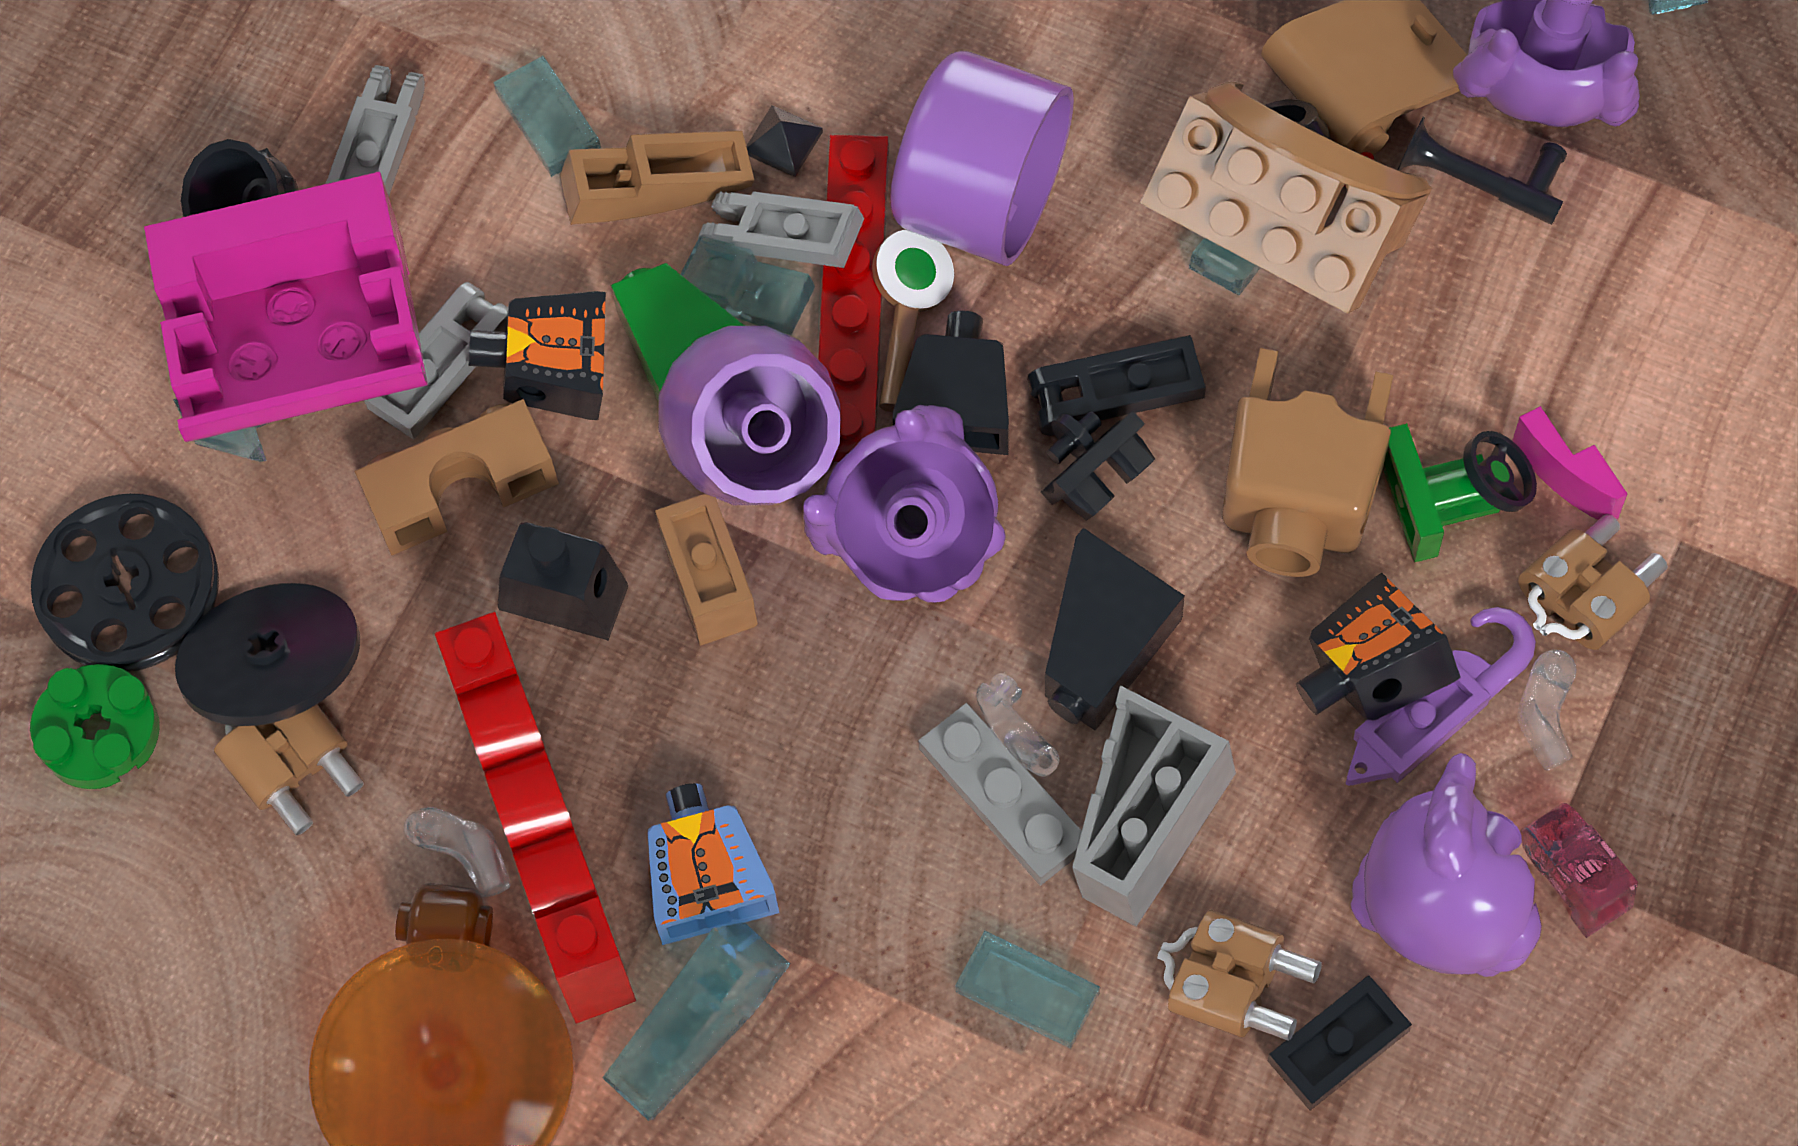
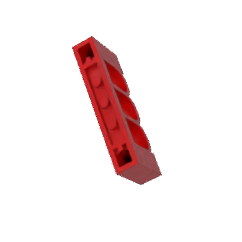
[434,612,636,1024]

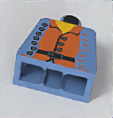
[648,783,779,945]

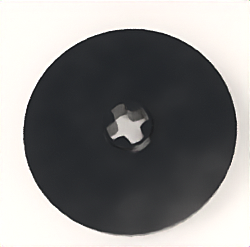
[175,583,360,726]

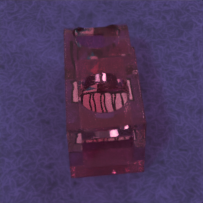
[1520,803,1638,938]

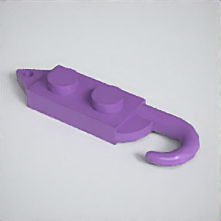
[1346,607,1536,786]

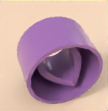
[890,51,1074,266]

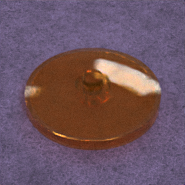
[309,939,575,1146]

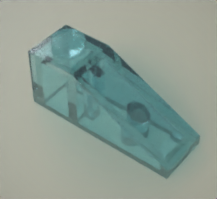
[602,922,791,1121]

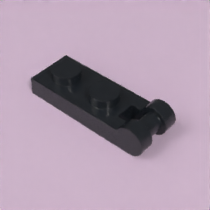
[1027,335,1206,436]

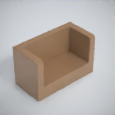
[655,494,758,646]

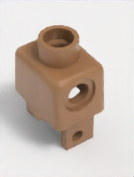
[1222,348,1393,577]

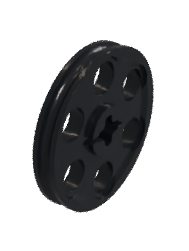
[31,493,219,672]

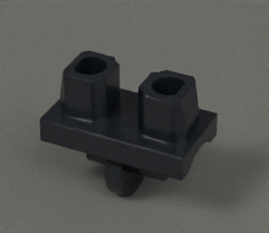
[1041,411,1155,521]

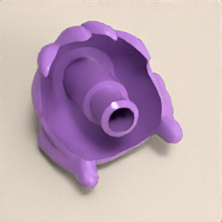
[1453,0,1640,127]
[803,405,1006,602]
[1351,753,1542,977]

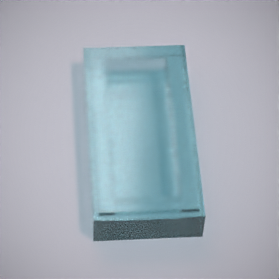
[493,56,601,177]
[955,930,1100,1049]

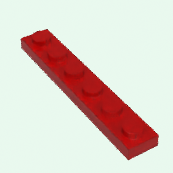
[818,135,889,462]

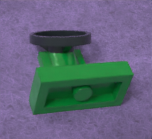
[1383,423,1537,563]

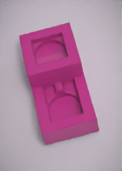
[1512,406,1628,520]

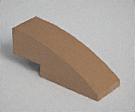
[560,131,754,225]

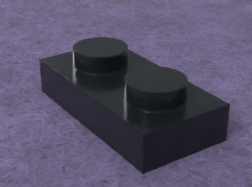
[1267,975,1412,1111]

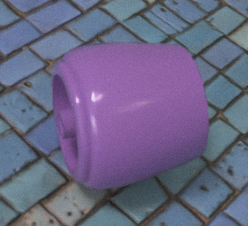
[658,326,840,505]

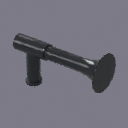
[1397,117,1567,225]

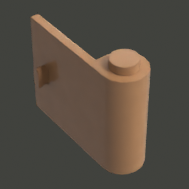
[1261,0,1467,155]

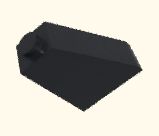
[1045,528,1185,730]

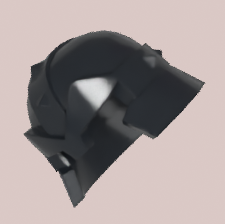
[180,139,299,217]

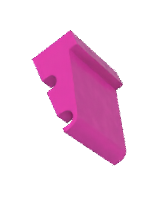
[144,172,428,442]

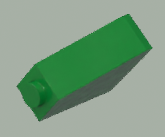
[611,263,745,402]

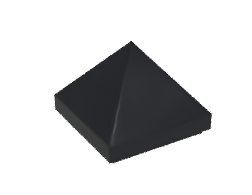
[746,105,823,177]

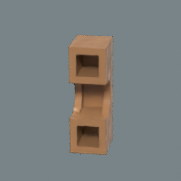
[355,399,559,556]

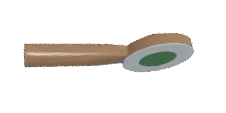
[872,230,954,412]

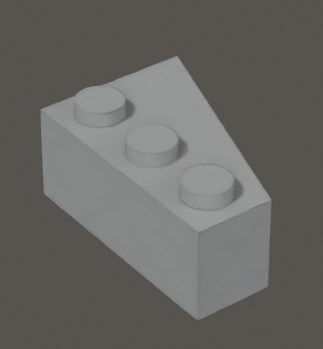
[1072,685,1236,927]

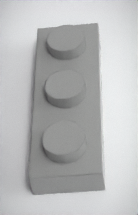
[918,703,1082,886]

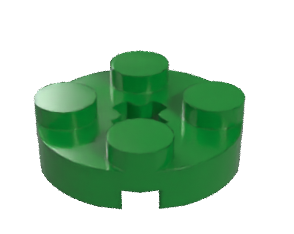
[30,664,160,789]

